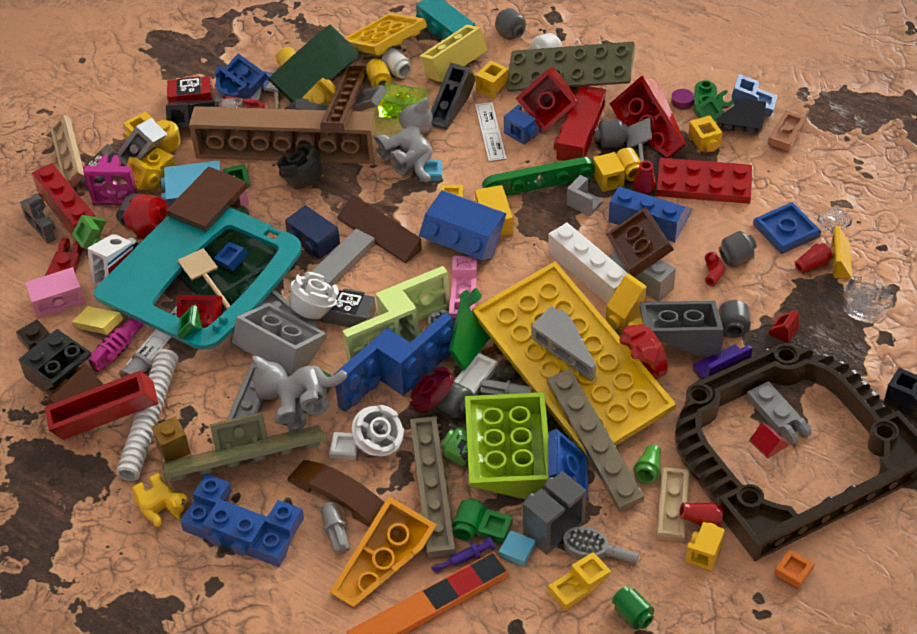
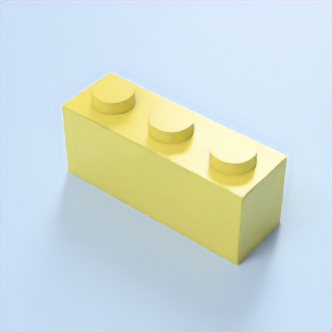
[420,24,488,82]

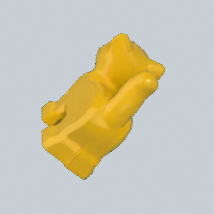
[132,473,188,527]

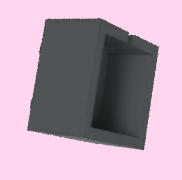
[523,471,587,555]

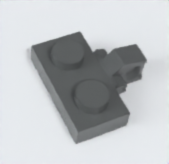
[20,193,56,244]

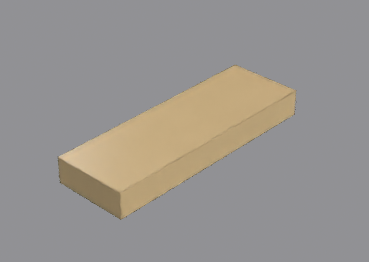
[656,467,689,543]

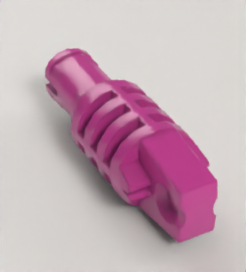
[88,317,144,372]

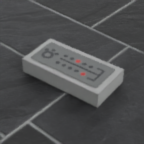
[353,85,387,111]

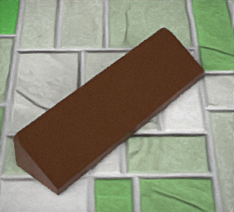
[337,195,422,263]

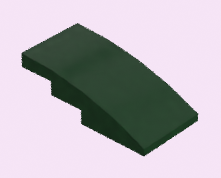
[268,24,361,103]

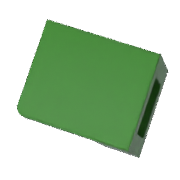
[72,215,106,249]

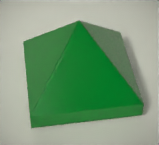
[178,305,202,339]

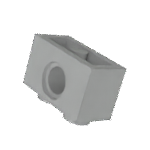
[117,118,167,166]

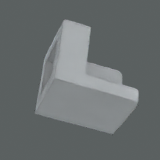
[567,175,602,216]

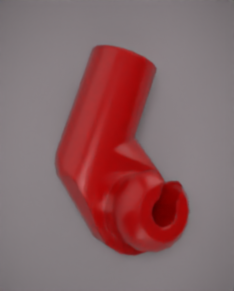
[704,252,725,286]

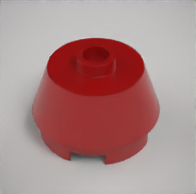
[124,194,169,240]

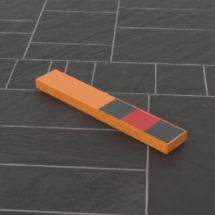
[346,551,509,634]

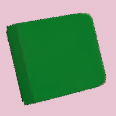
[223,164,251,187]

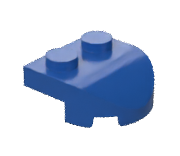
[214,53,269,99]

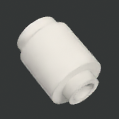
[381,48,412,78]

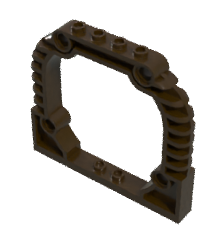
[675,344,917,561]

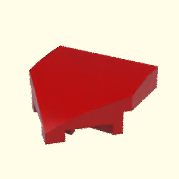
[176,295,223,328]

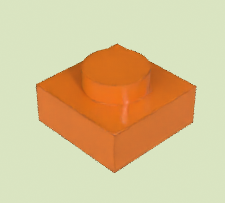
[774,549,815,589]

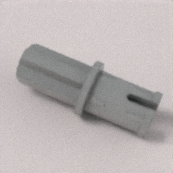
[481,379,533,395]
[321,502,350,554]

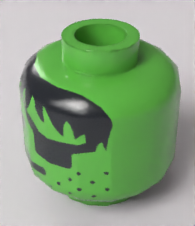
[441,427,468,467]

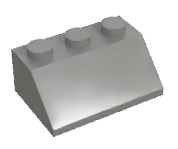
[232,302,327,375]

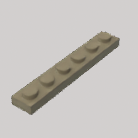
[547,368,644,512]
[410,416,455,558]

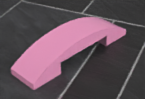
[449,256,477,318]

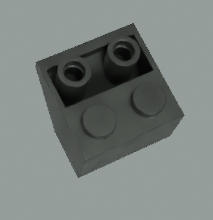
[18,329,92,391]

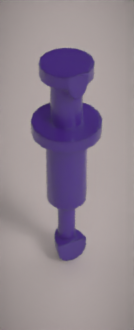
[431,537,496,573]

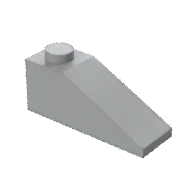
[609,251,676,302]
[532,305,596,382]

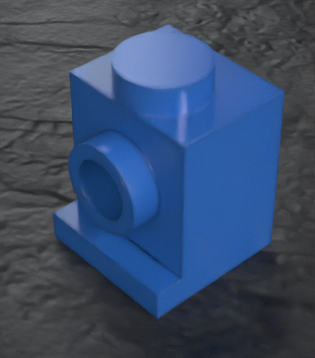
[504,105,539,145]

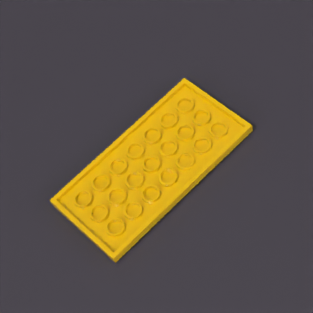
[472,261,676,463]

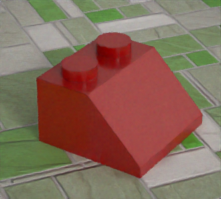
[515,67,578,132]

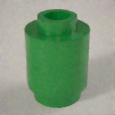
[452,498,486,541]
[612,586,654,629]

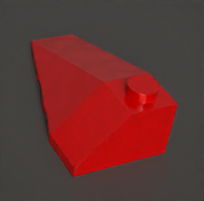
[609,75,686,158]

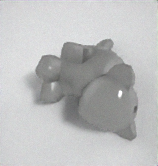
[373,97,433,183]
[252,356,347,432]

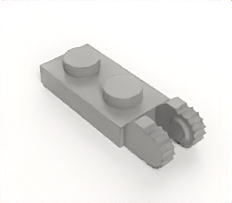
[747,381,812,445]

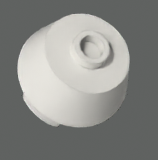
[290,272,339,319]
[352,405,404,456]

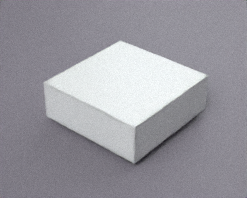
[329,432,358,461]

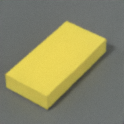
[72,306,123,335]

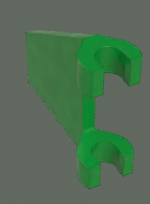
[449,288,490,371]

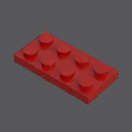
[656,158,752,204]

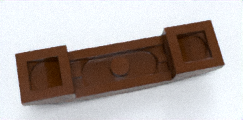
[287,460,385,527]

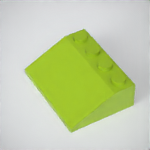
[465,392,549,499]

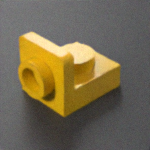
[302,78,336,105]
[126,157,163,191]

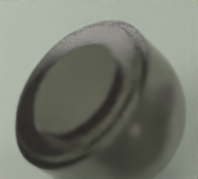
[495,359,520,383]

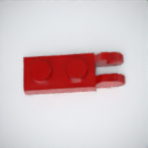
[45,237,84,276]

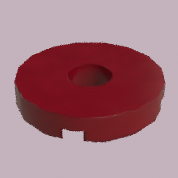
[410,367,454,413]

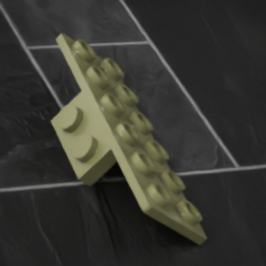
[506,41,636,91]
[163,412,325,481]

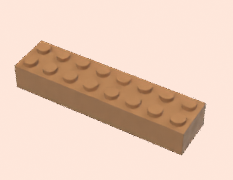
[189,106,377,164]

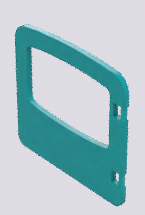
[94,207,302,350]

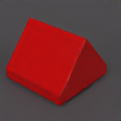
[768,310,799,343]
[749,423,789,459]

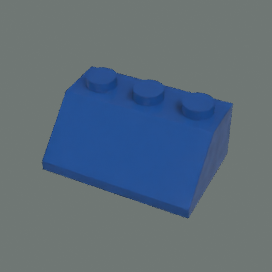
[608,187,692,243]
[419,190,507,260]

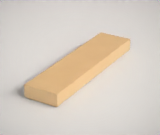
[50,115,84,188]

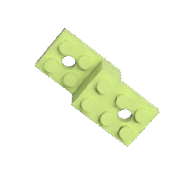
[343,266,450,361]

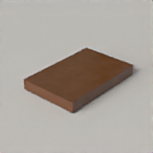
[166,166,248,232]
[606,207,674,277]

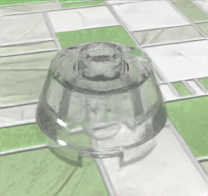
[843,276,893,323]

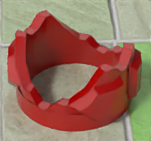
[619,324,668,379]

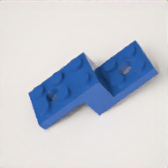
[334,312,453,412]

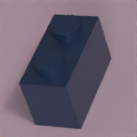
[285,205,340,259]

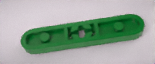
[482,157,595,196]

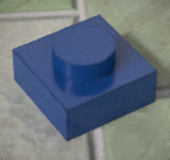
[214,242,248,271]

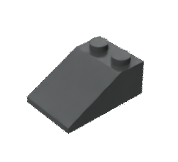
[639,301,723,356]

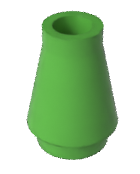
[633,444,661,484]

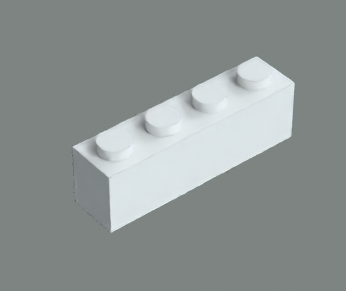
[548,223,629,304]

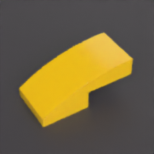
[547,552,611,611]

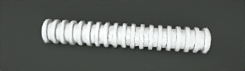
[116,349,178,481]

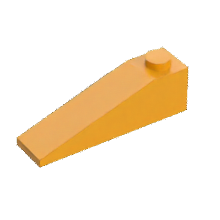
[329,496,437,608]

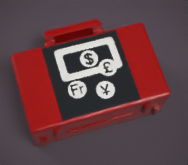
[167,76,213,103]

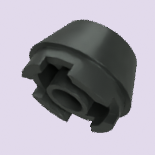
[277,144,323,189]

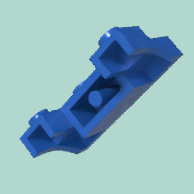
[180,474,304,567]

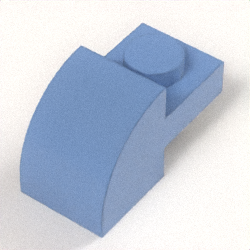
[732,74,777,116]

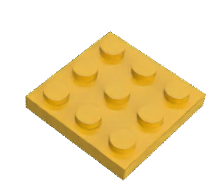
[345,13,427,56]

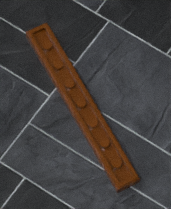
[320,66,367,133]

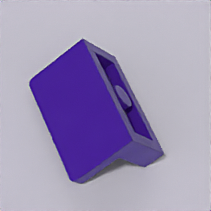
[693,344,753,379]

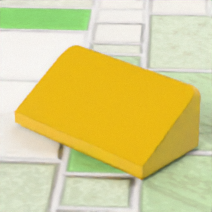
[831,226,852,279]

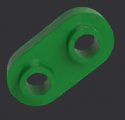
[694,80,717,107]

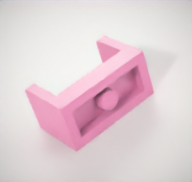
[25,267,85,318]

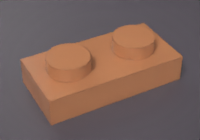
[768,110,807,151]

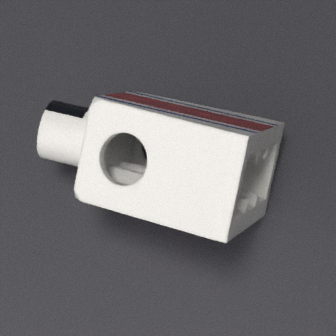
[88,234,139,287]

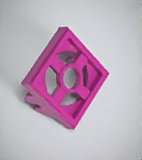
[83,155,138,205]

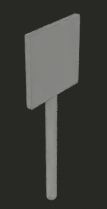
[627,118,652,162]

